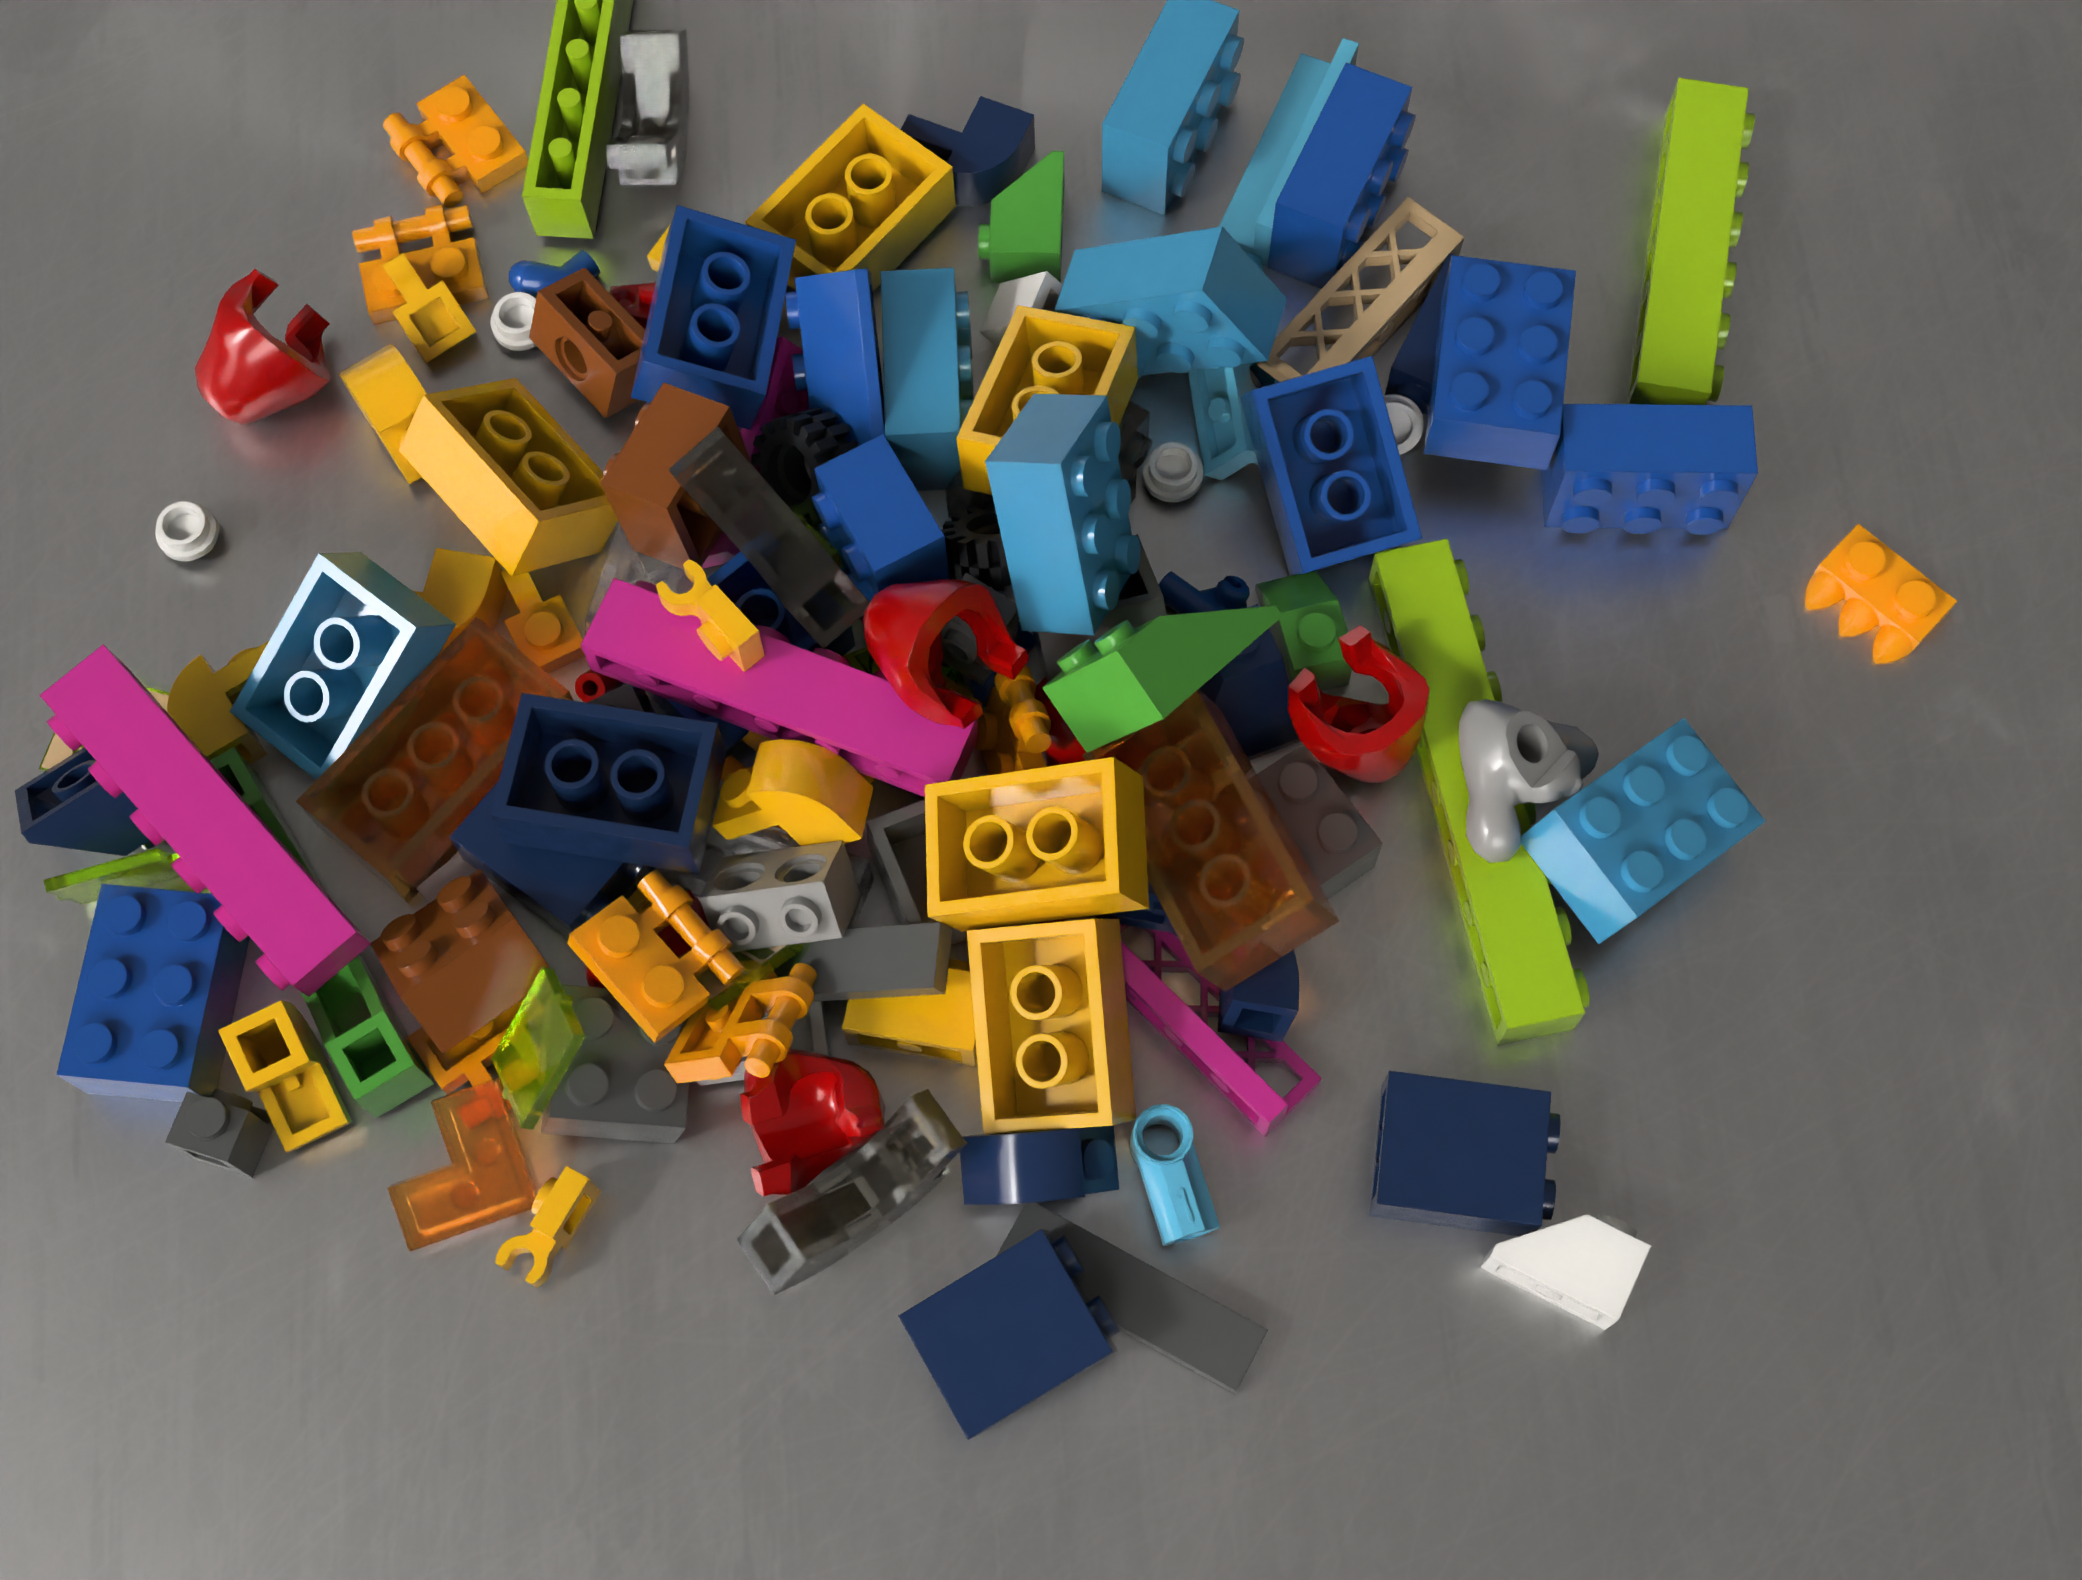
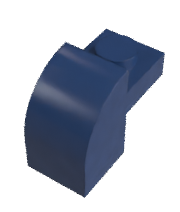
[900,96,1035,206]
[959,1125,1119,1205]

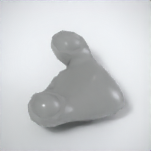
[1459,699,1599,863]

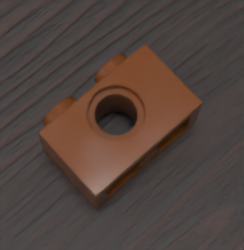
[529,267,645,419]

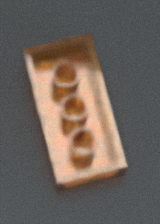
[296,617,574,903]
[1083,689,1339,992]

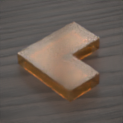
[387,1077,538,1252]

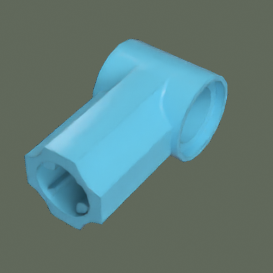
[1129,1104,1220,1246]

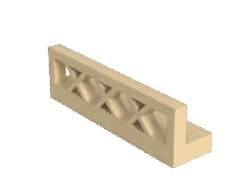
[1257,197,1464,382]

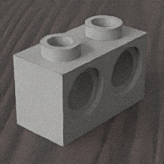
[699,840,861,952]

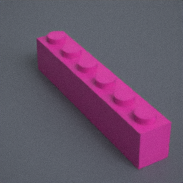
[581,578,978,797]
[39,644,371,997]

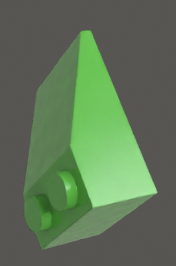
[1042,605,1282,753]

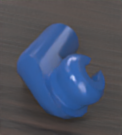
[509,250,601,298]
[1158,571,1250,614]

